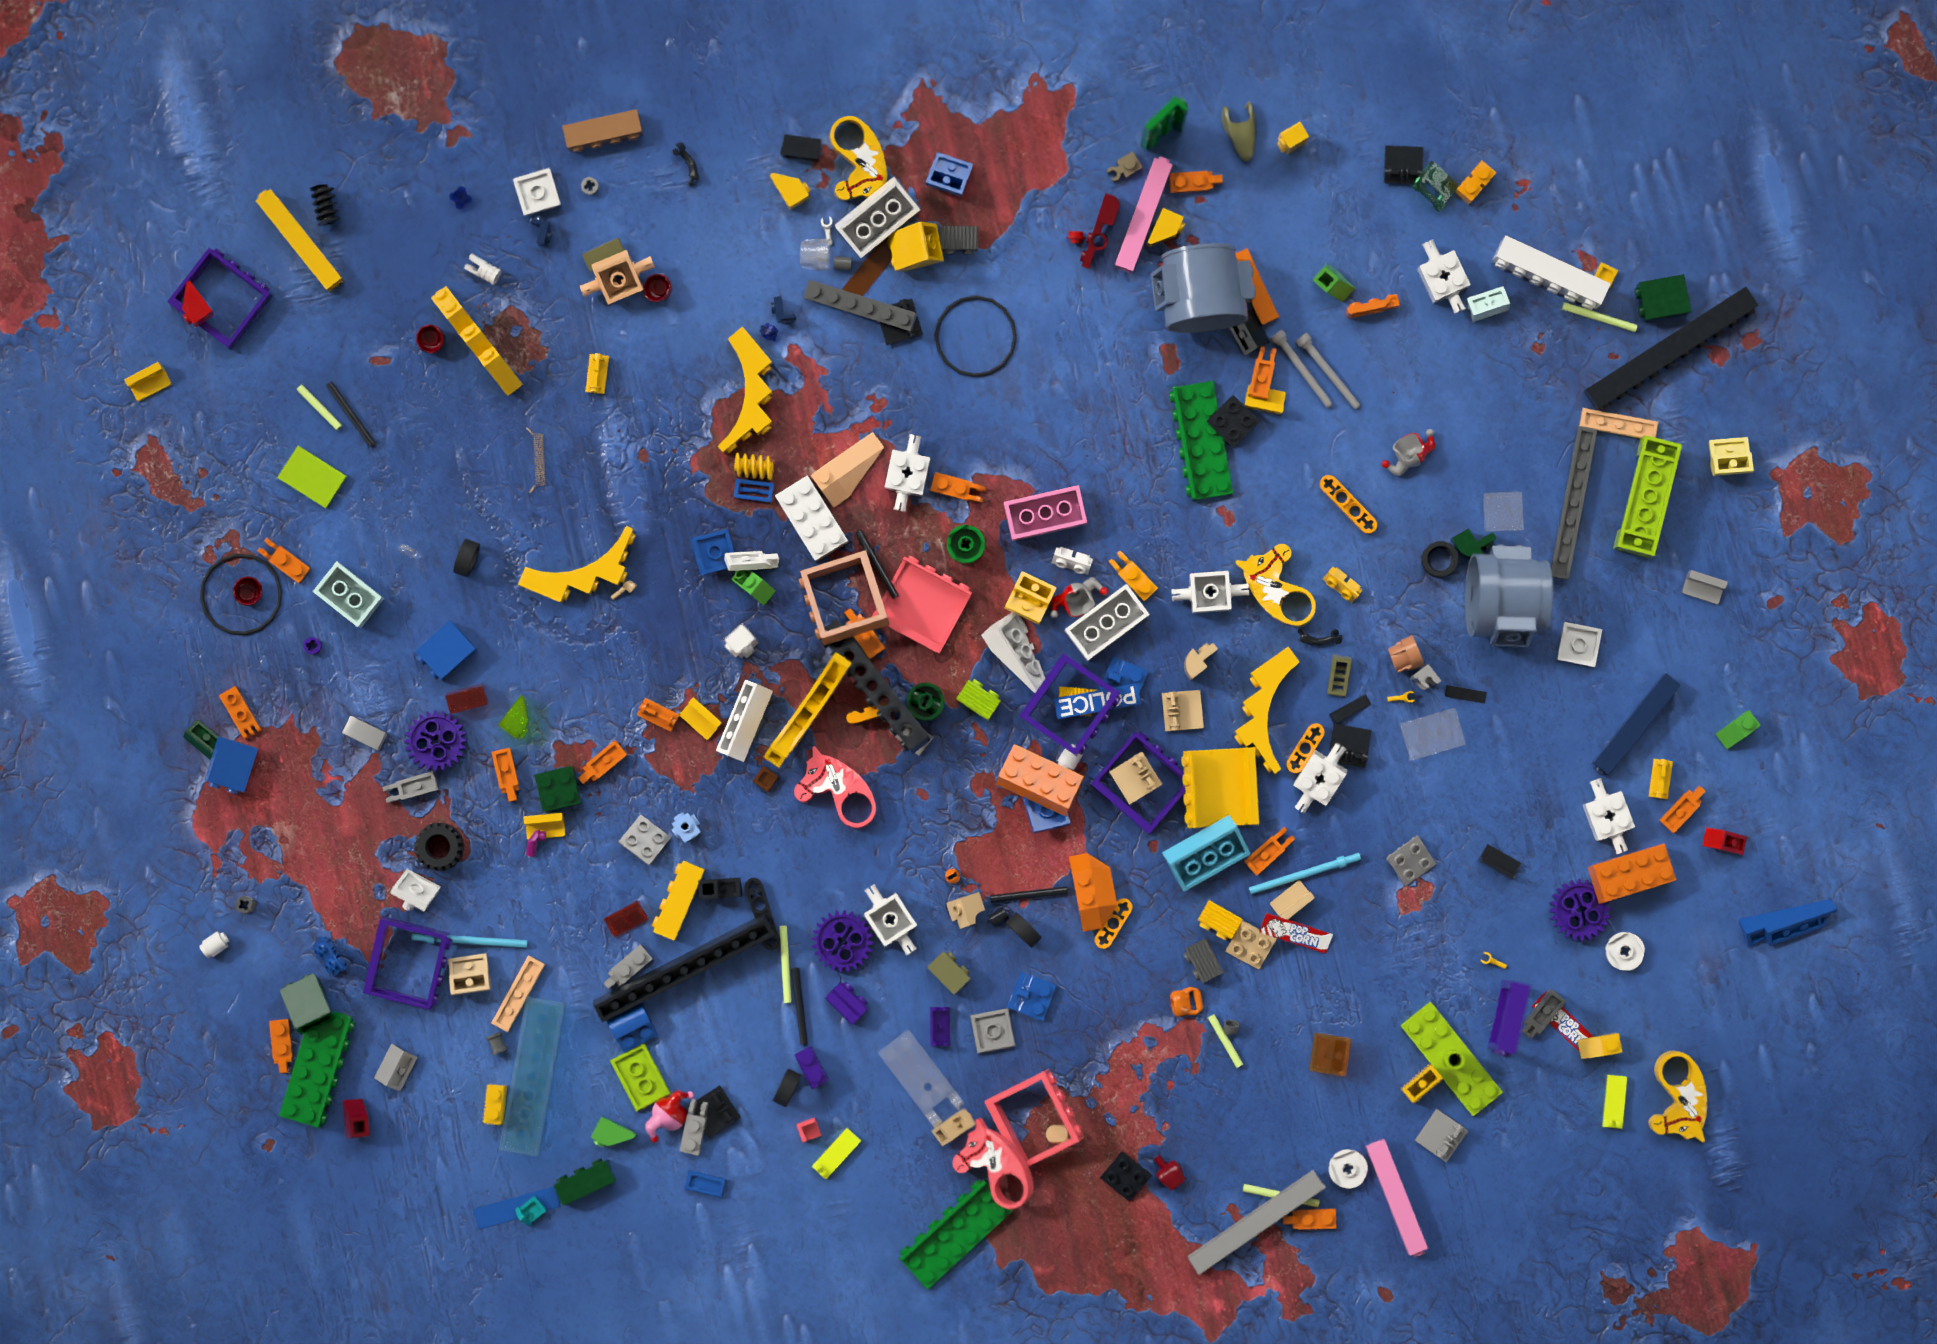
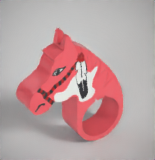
[794,746,876,829]
[953,1118,1034,1209]

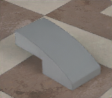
[342,716,387,751]

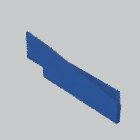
[1739,899,1837,947]

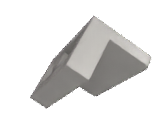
[1682,570,1728,604]
[374,1044,418,1091]

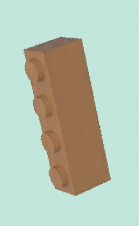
[562,109,643,153]

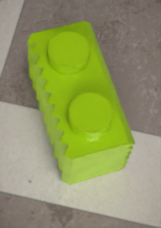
[956,679,1001,720]

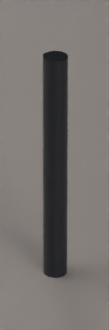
[326,381,376,448]
[855,530,899,599]
[990,886,1068,903]
[792,967,808,1045]

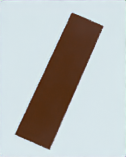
[841,236,892,296]

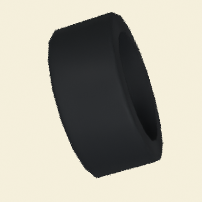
[453,539,480,578]
[1421,541,1459,578]
[1006,912,1042,948]
[772,1069,801,1107]

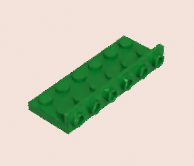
[1140,96,1189,151]
[1169,381,1233,501]
[279,1011,355,1128]
[899,1179,1013,1290]

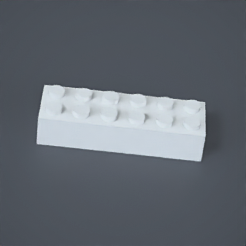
[1492,236,1610,310]

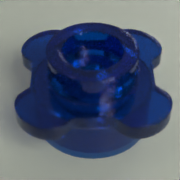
[449,186,472,209]
[759,323,778,341]

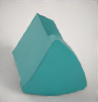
[515,1195,547,1227]

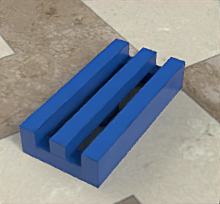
[734,478,774,503]

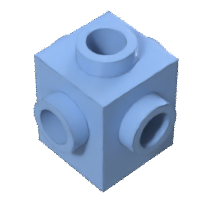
[671,812,701,843]

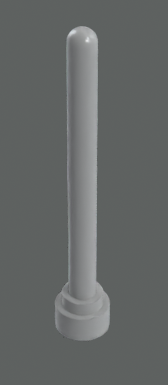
[1270,329,1332,408]
[1295,332,1360,409]

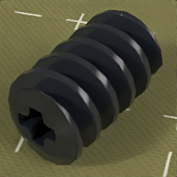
[310,184,341,226]

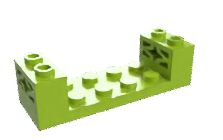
[1613,435,1682,558]

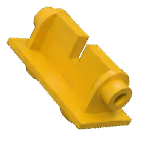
[585,353,609,394]
[1323,566,1363,603]
[1648,759,1673,799]

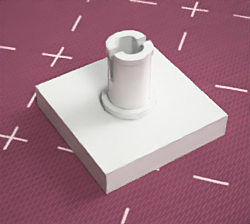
[391,869,441,911]

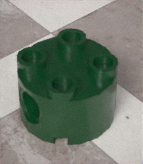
[906,682,945,721]

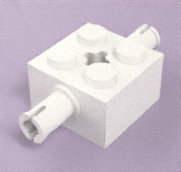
[1417,240,1470,314]
[885,434,930,512]
[1171,571,1249,613]
[1294,743,1348,813]
[1583,778,1635,854]
[864,884,917,955]

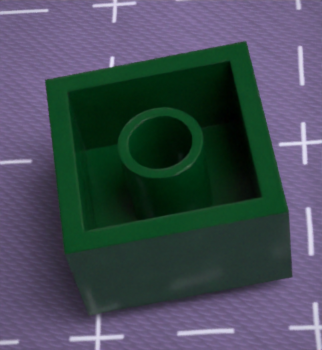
[534,766,582,812]

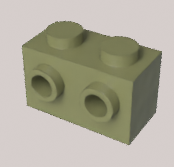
[927,951,970,995]

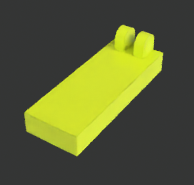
[1602,1075,1627,1129]
[812,1128,861,1179]

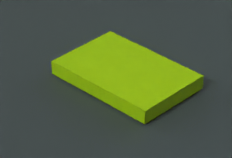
[277,446,347,509]
[610,1043,671,1112]

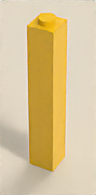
[256,189,344,292]

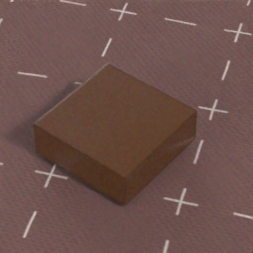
[752,766,779,792]

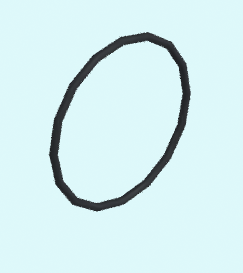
[935,295,1017,377]
[200,553,282,635]

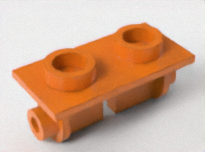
[637,698,679,732]

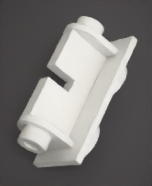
[1052,547,1093,575]

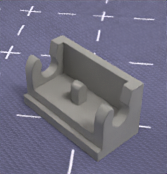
[1410,664,1441,690]

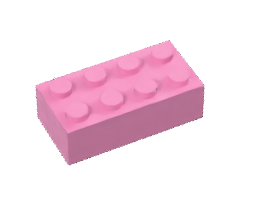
[1004,485,1087,541]

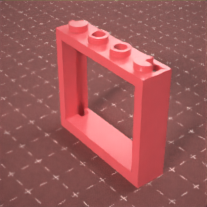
[984,1069,1084,1166]

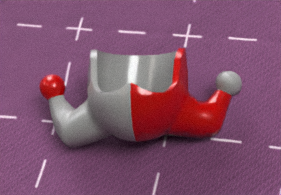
[1381,429,1436,476]
[1050,577,1108,618]

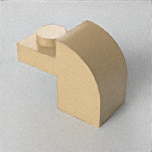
[931,1108,975,1146]

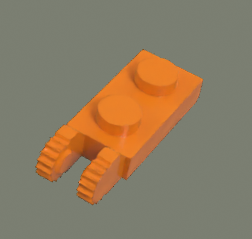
[1248,346,1277,400]
[930,472,986,503]
[257,538,311,584]
[1244,827,1295,876]

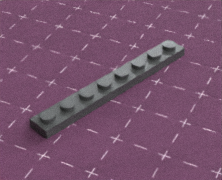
[1551,426,1597,580]

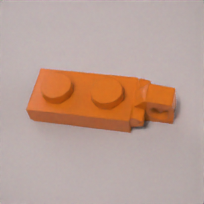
[1169,171,1223,193]
[1346,294,1400,319]
[844,608,885,659]
[578,740,627,784]
[491,747,519,802]
[1659,786,1706,834]
[269,1019,293,1073]
[1282,1209,1336,1229]

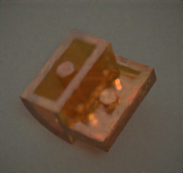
[1309,1033,1352,1077]

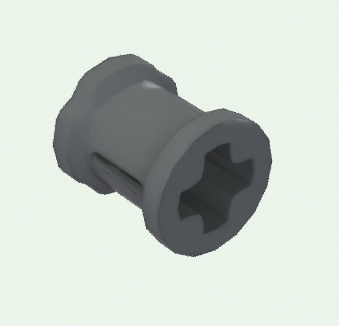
[235,896,255,913]
[485,1031,508,1056]

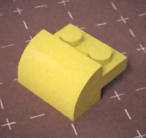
[1709,437,1754,476]

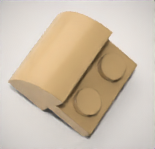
[1184,643,1218,681]
[448,953,491,996]

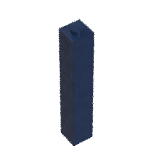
[1591,673,1681,775]

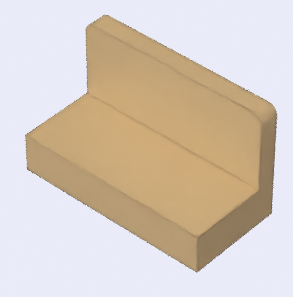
[1270,880,1315,919]

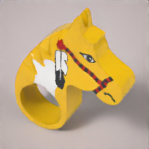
[830,116,887,201]
[1235,544,1316,627]
[1648,1050,1707,1142]

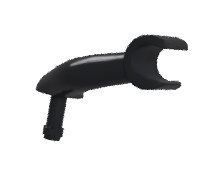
[672,142,699,187]
[1298,629,1343,646]

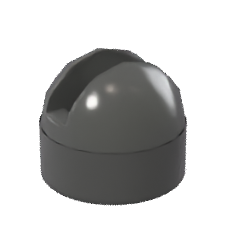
[1224,1020,1240,1036]

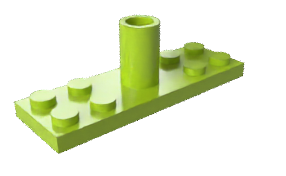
[1400,1002,1503,1116]

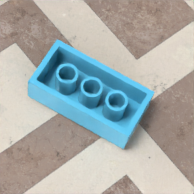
[1162,815,1251,891]

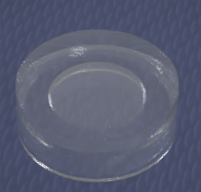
[397,544,417,559]

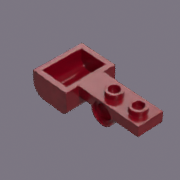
[1080,192,1120,269]

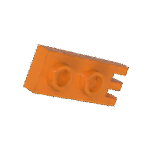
[219,686,262,740]

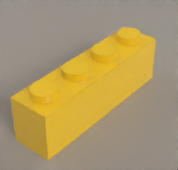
[652,861,705,941]

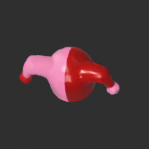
[645,1090,694,1143]

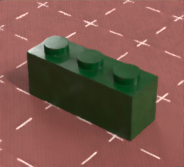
[553,1158,617,1206]

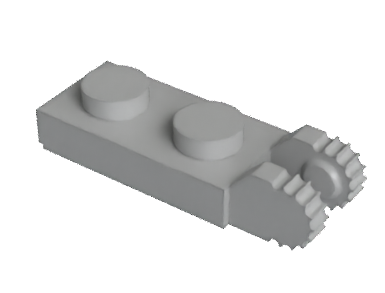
[382,771,439,803]
[680,1099,708,1156]

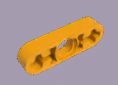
[1286,723,1324,773]
[1095,898,1132,949]

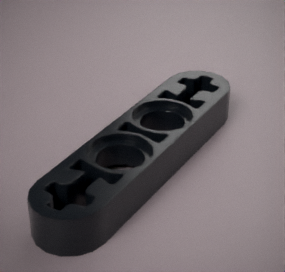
[745,878,780,950]

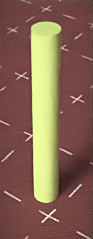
[297,385,342,430]
[1208,1014,1243,1068]

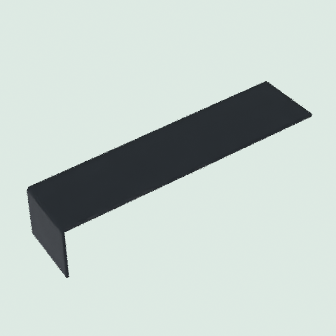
[1445,685,1487,703]
[1329,694,1371,724]

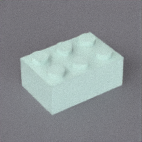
[313,561,384,629]

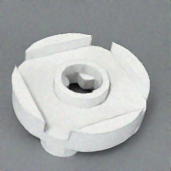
[1605,932,1645,970]
[1328,1149,1368,1188]

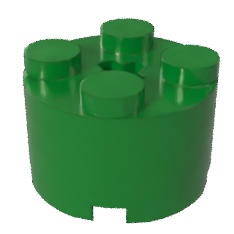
[947,525,985,565]

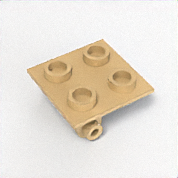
[1162,690,1204,731]
[1110,752,1162,805]
[1225,921,1277,969]

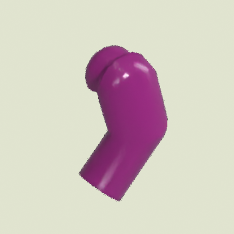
[526,830,546,857]

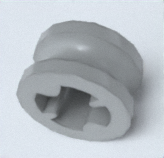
[581,177,599,195]

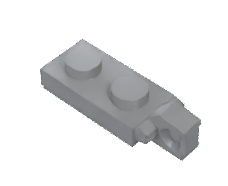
[603,944,653,989]

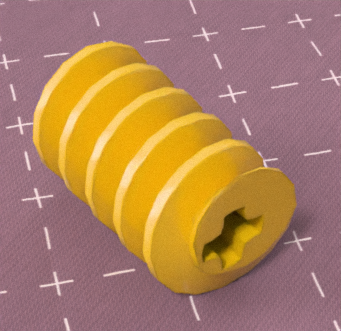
[734,453,774,480]

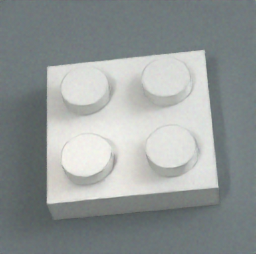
[513,168,561,216]
[1556,622,1602,667]

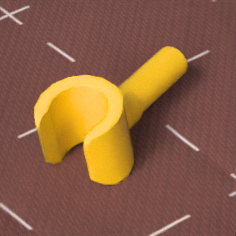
[1387,691,1415,703]
[1480,952,1507,969]

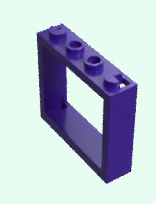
[167,248,272,350]
[1019,653,1121,757]
[1090,731,1185,834]
[363,916,452,1010]
[1488,980,1531,1057]

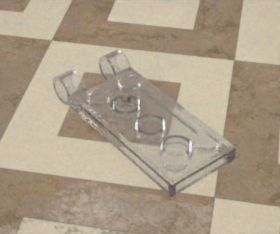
[878,1029,965,1128]

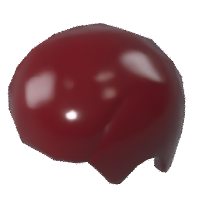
[643,274,672,303]
[416,324,445,354]
[233,576,262,606]

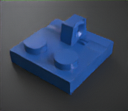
[690,529,734,576]
[1099,657,1148,707]
[1022,797,1071,834]
[1007,972,1057,1021]

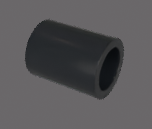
[988,907,1010,927]

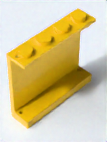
[1181,747,1259,828]

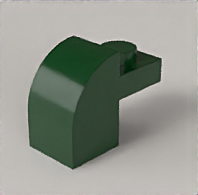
[1450,528,1497,559]

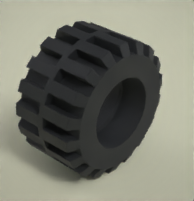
[414,823,465,871]

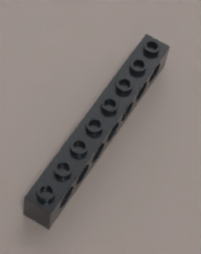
[819,618,931,754]

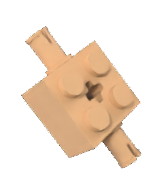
[580,250,655,304]

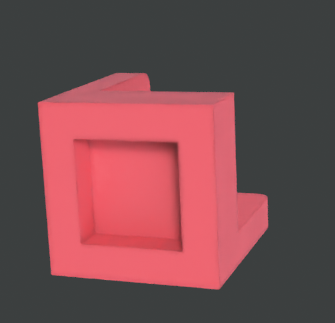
[796,1117,822,1143]

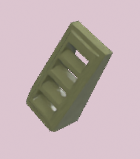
[1327,654,1352,697]

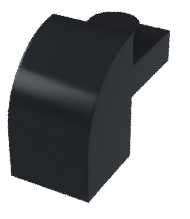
[698,877,742,900]

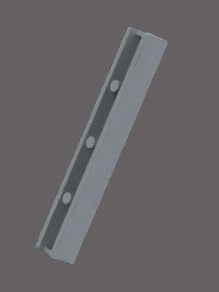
[1188,1170,1326,1275]

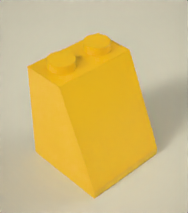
[888,222,944,272]

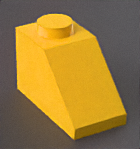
[770,173,811,210]
[1147,208,1185,247]
[1577,1033,1622,1059]

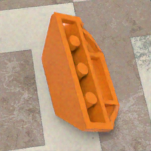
[1069,853,1117,932]

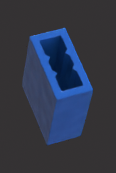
[416,620,477,680]
[204,736,258,794]

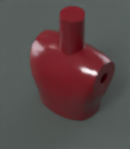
[1154,1154,1186,1191]

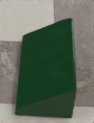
[183,719,218,760]

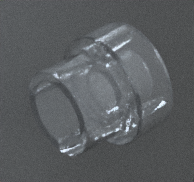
[800,238,831,271]

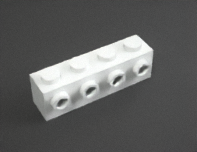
[725,624,758,658]
[716,680,773,762]

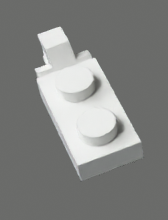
[724,551,779,571]

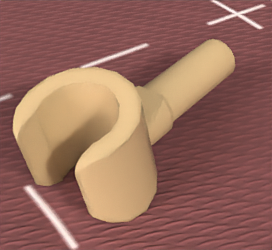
[611,580,637,600]

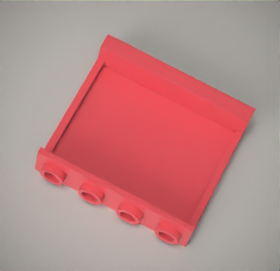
[872,556,972,654]

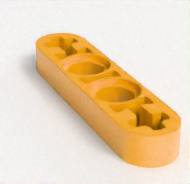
[1319,475,1377,534]

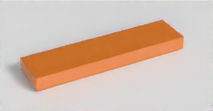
[1235,248,1279,325]

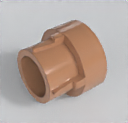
[1388,635,1424,672]

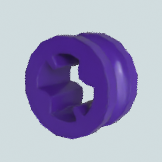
[303,637,322,655]

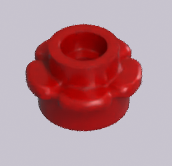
[1067,231,1085,243]

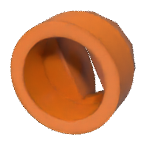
[945,868,960,884]

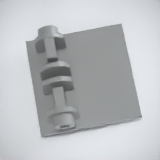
[618,815,671,865]
[1386,835,1436,886]
[1415,1109,1468,1163]

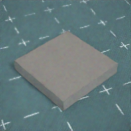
[970,1008,1015,1053]

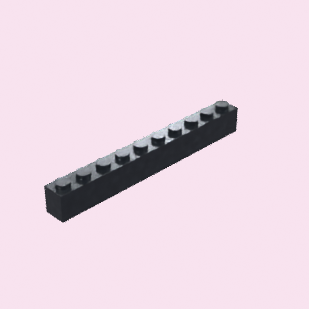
[1583,287,1759,411]
[593,913,774,1023]

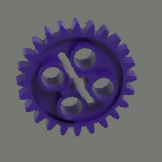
[404,710,467,773]
[1548,879,1612,942]
[811,910,874,972]

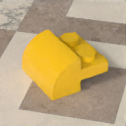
[1005,571,1057,625]

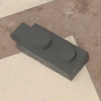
[1521,989,1566,1039]

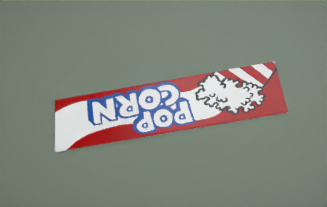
[1259,913,1333,954]
[1532,991,1594,1051]

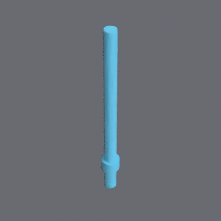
[1249,853,1361,895]
[411,933,528,948]

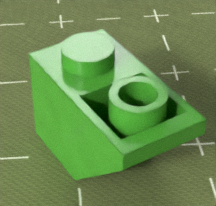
[1313,262,1355,302]
[731,570,776,605]

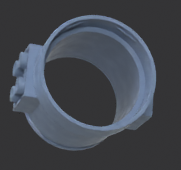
[1151,243,1256,333]
[1465,544,1553,647]

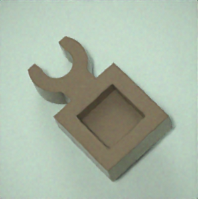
[1107,151,1143,182]

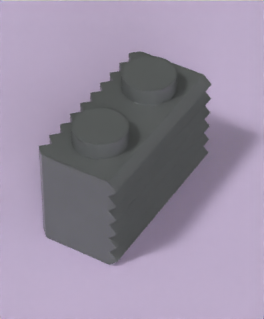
[940,226,978,255]
[1183,938,1223,983]

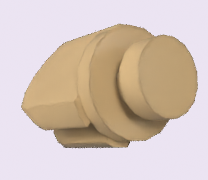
[1046,1125,1071,1144]

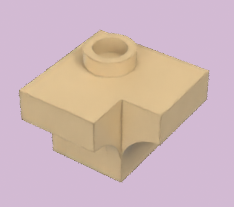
[946,892,985,929]

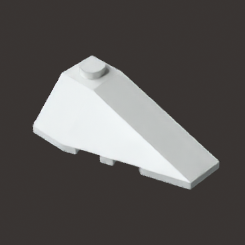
[981,612,1045,693]

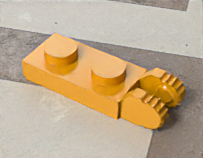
[1108,551,1158,601]
[846,701,889,724]

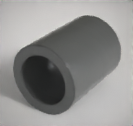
[833,256,851,271]

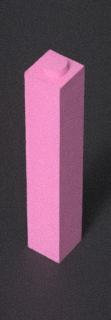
[1115,157,1172,273]
[1365,1139,1428,1257]

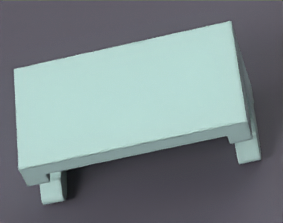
[1467,286,1510,322]

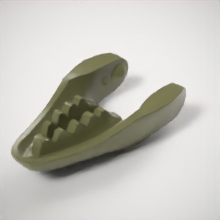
[1221,101,1257,162]

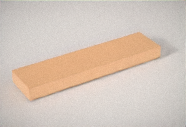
[1579,408,1658,439]
[491,955,546,1032]

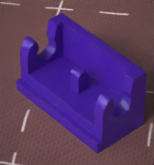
[930,1007,950,1046]

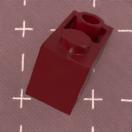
[343,1099,370,1139]

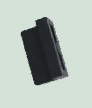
[780,134,822,162]
[1230,309,1270,355]
[1478,844,1521,880]

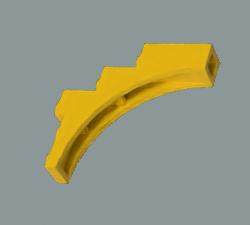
[431,286,523,396]
[718,327,773,454]
[518,526,636,603]
[1234,646,1299,774]
[764,652,851,768]

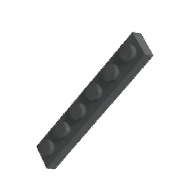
[803,280,917,332]

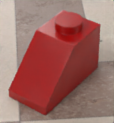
[182,280,214,328]
[1703,827,1747,855]

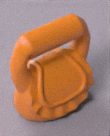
[1170,987,1204,1017]

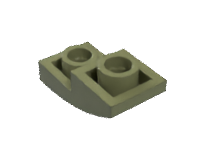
[582,237,625,272]

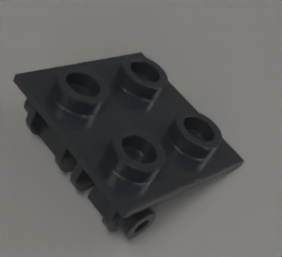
[1384,145,1423,185]
[879,298,923,345]
[1206,395,1260,448]
[1329,724,1372,768]
[688,1085,741,1138]
[1100,1151,1152,1202]

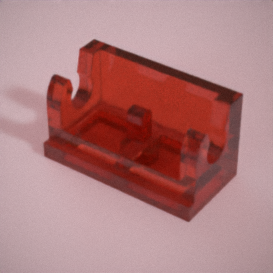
[445,683,488,714]
[604,901,648,938]

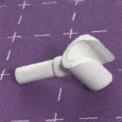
[821,217,833,245]

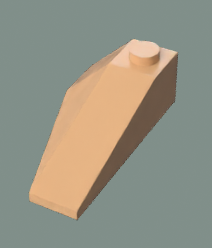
[811,432,884,508]

